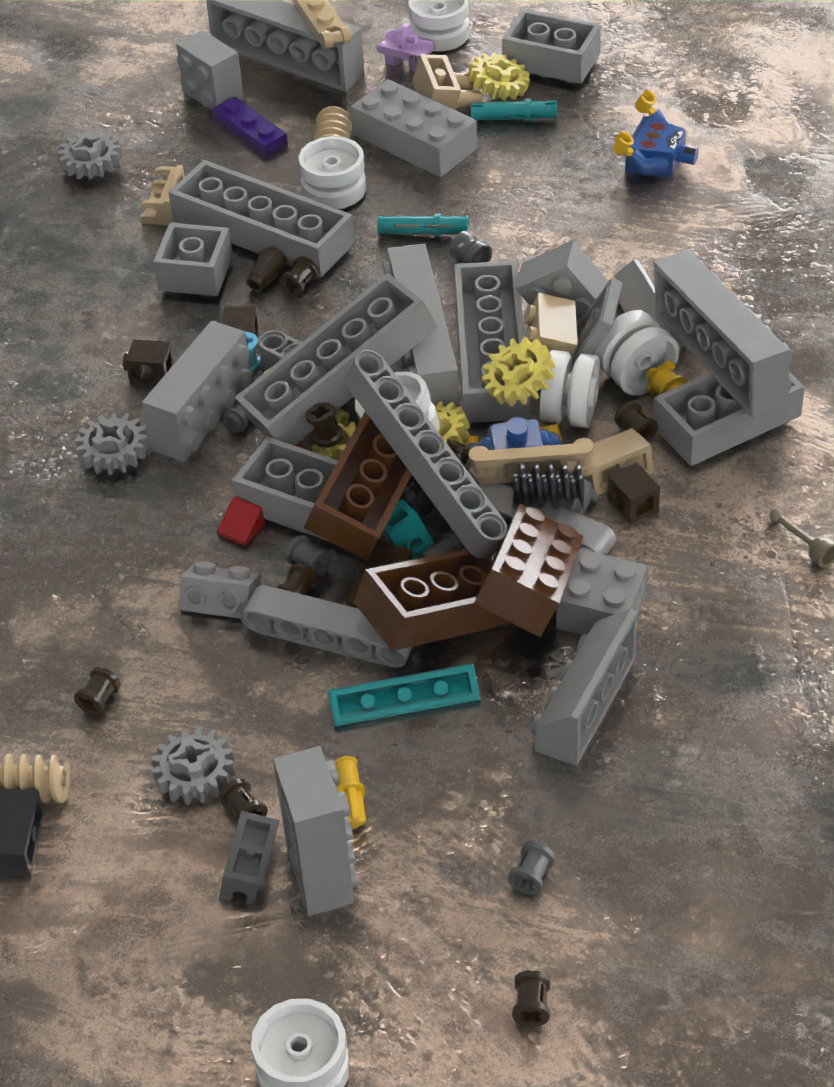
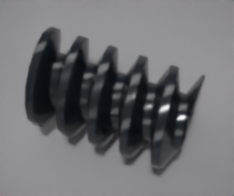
[513,463,584,509]

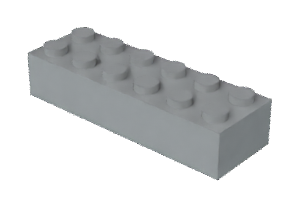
[206,0,365,92]
[168,160,355,278]
[383,243,459,408]
[654,250,792,418]
[454,261,530,423]
[235,273,438,445]

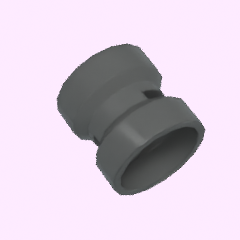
[449,231,493,263]

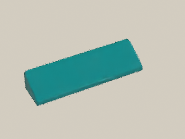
[327,663,481,727]

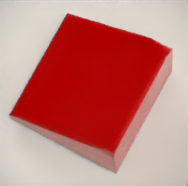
[217,497,265,547]

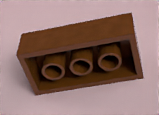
[303,412,412,561]
[474,504,584,637]
[354,549,509,651]

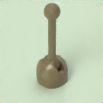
[770,509,834,568]

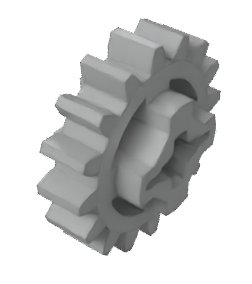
[57,130,122,180]
[75,413,149,475]
[151,727,235,805]

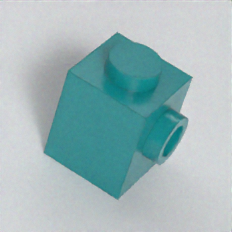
[382,499,434,558]

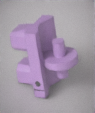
[376,24,434,71]

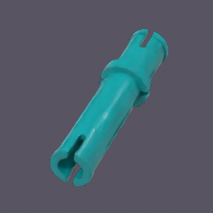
[471,98,557,122]
[377,213,470,238]

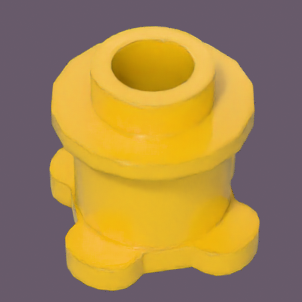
[646,360,687,395]

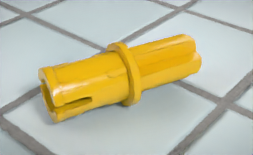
[334,756,366,829]

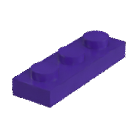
[213,97,288,155]

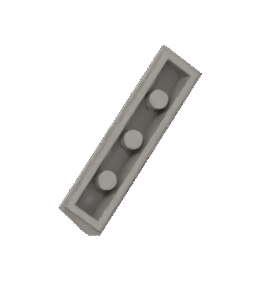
[613,259,683,353]

